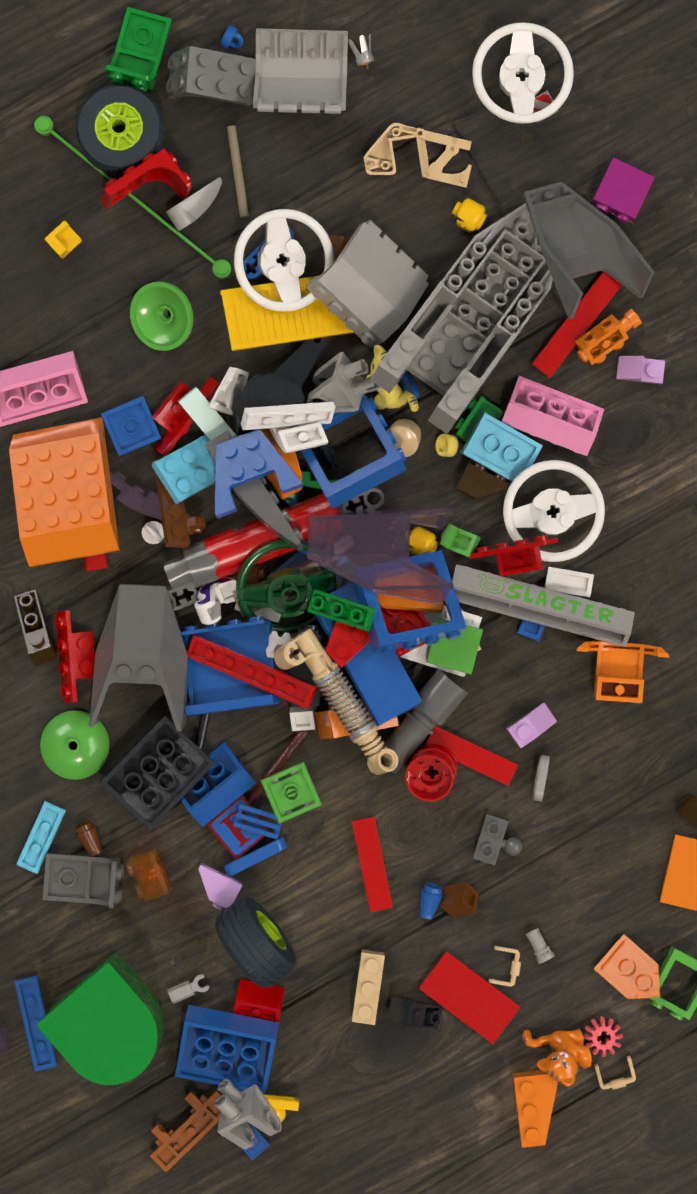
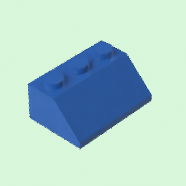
[180,742,256,827]

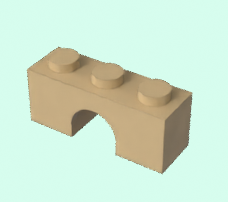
[352,949,385,1025]

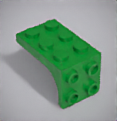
[105,7,172,92]

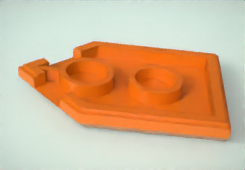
[594,934,660,999]

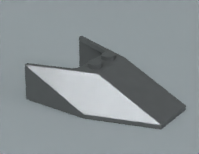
[523,182,654,320]
[89,584,188,731]

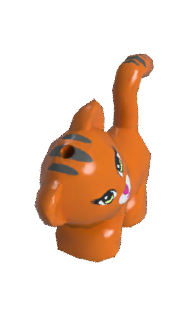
[522,1029,592,1087]

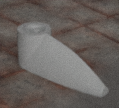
[166,177,222,231]

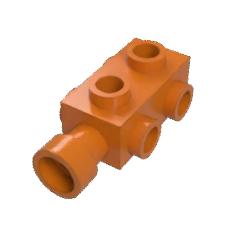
[575,309,642,365]

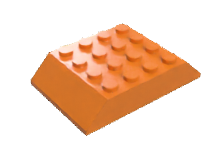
[9,418,120,567]

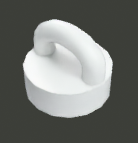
[142,521,164,544]

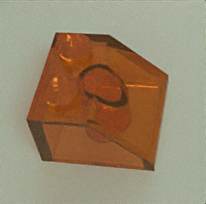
[126,847,173,902]

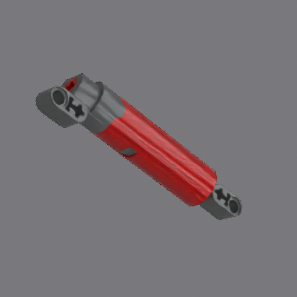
[163,486,384,611]

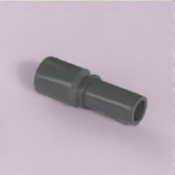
[381,669,468,774]

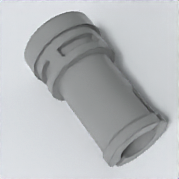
[525,928,555,964]

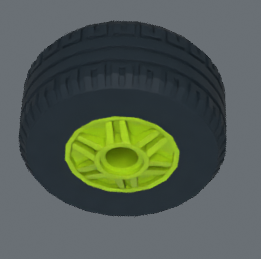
[75,84,165,177]
[215,897,297,987]

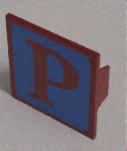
[207,795,272,860]

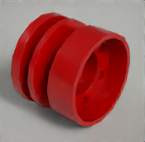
[405,744,458,802]

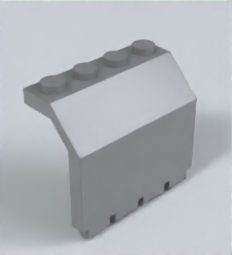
[253,28,348,114]
[306,220,429,348]

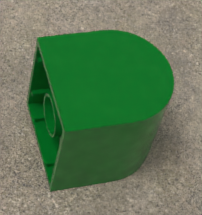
[36,951,164,1085]

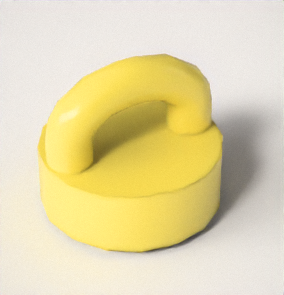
[435,434,458,457]

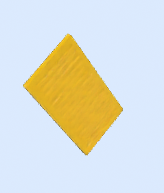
[220,276,354,351]

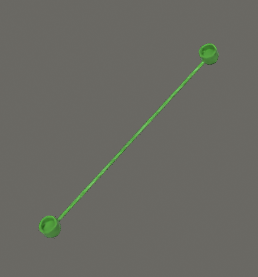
[34,116,231,279]

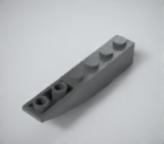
[205,430,304,551]

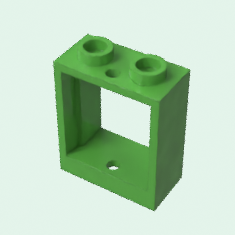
[649,946,697,1020]

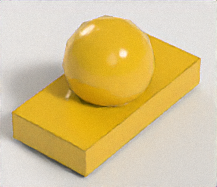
[263,1094,299,1123]

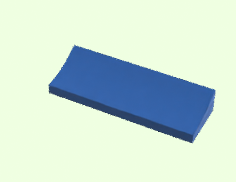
[315,581,422,727]

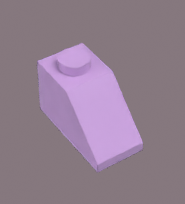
[506,703,557,748]
[199,863,243,911]

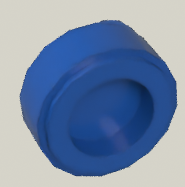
[220,25,244,49]

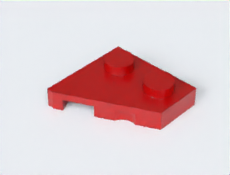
[325,610,371,669]

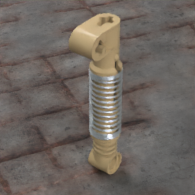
[274,628,398,775]

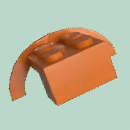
[577,641,669,703]

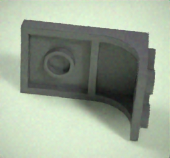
[166,46,256,106]
[43,853,124,908]

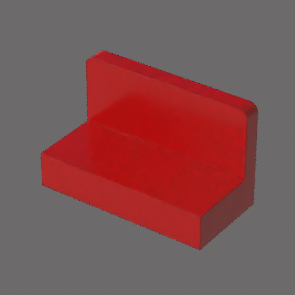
[233,979,285,1022]

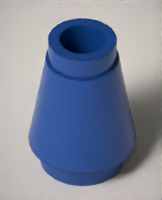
[419,883,444,919]

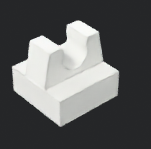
[266,631,295,658]

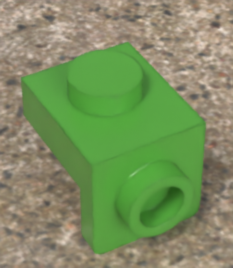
[440,524,480,558]

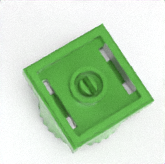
[261,762,322,823]

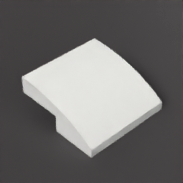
[269,422,328,454]

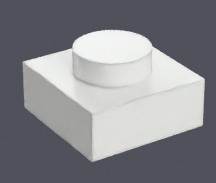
[289,706,315,731]

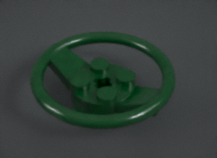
[236,539,336,634]

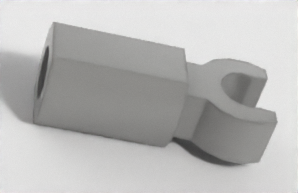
[167,974,210,1004]

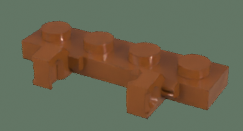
[150,1089,222,1172]

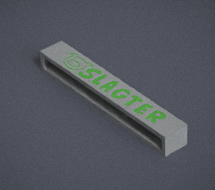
[452,564,635,647]

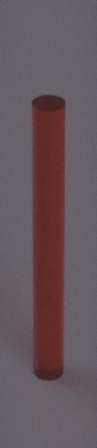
[246,730,308,806]

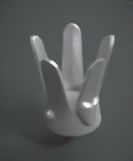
[348,34,375,70]

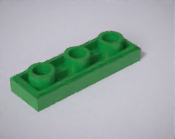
[307,589,376,631]

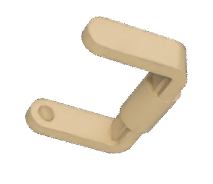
[489,946,521,986]
[594,1055,636,1090]

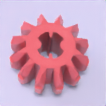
[583,1016,623,1057]

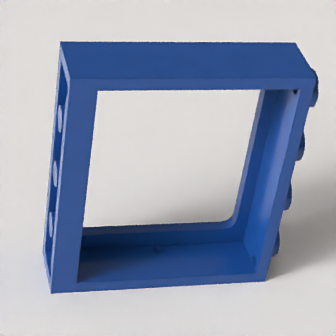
[300,394,407,509]
[350,550,467,654]

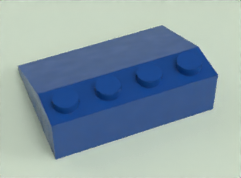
[175,1005,279,1094]

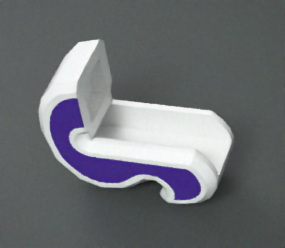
[194,577,236,625]

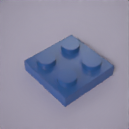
[101,396,162,457]

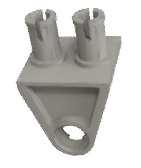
[306,352,380,413]
[215,1079,282,1149]

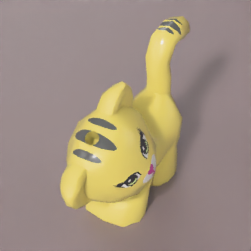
[366,345,419,412]

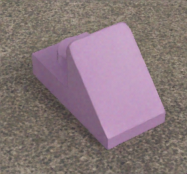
[616,356,665,384]

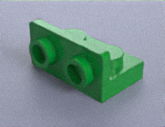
[455,396,504,442]

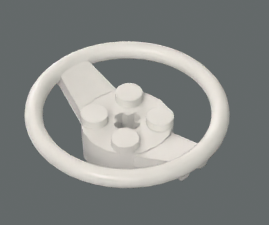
[472,23,574,123]
[234,209,334,312]
[503,460,605,562]

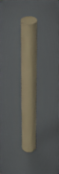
[227,125,249,218]

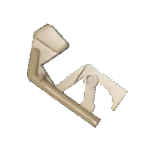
[364,123,472,188]

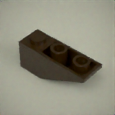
[14,589,57,666]

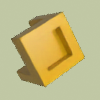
[44,221,82,259]

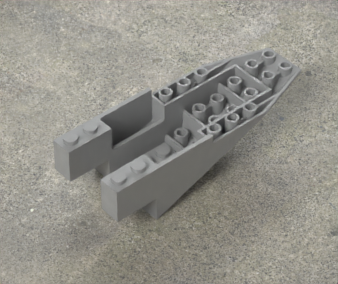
[371,203,553,434]

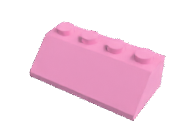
[0,351,88,427]
[501,376,604,456]

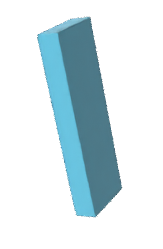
[16,801,66,874]

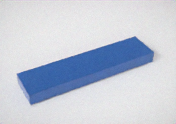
[14,975,58,1072]

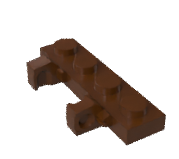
[155,472,206,548]

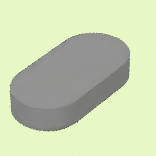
[532,755,550,802]

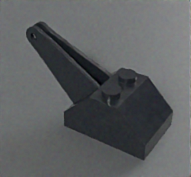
[232,337,325,436]

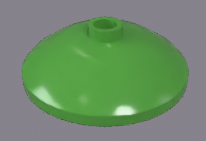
[130,281,193,351]
[40,710,110,780]

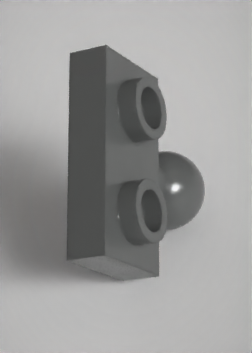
[473,814,522,865]

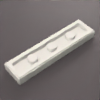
[241,402,336,430]

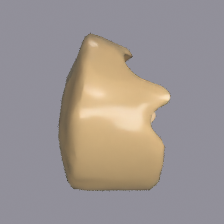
[386,419,421,457]

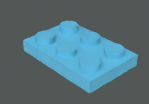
[461,412,543,482]
[151,435,216,504]

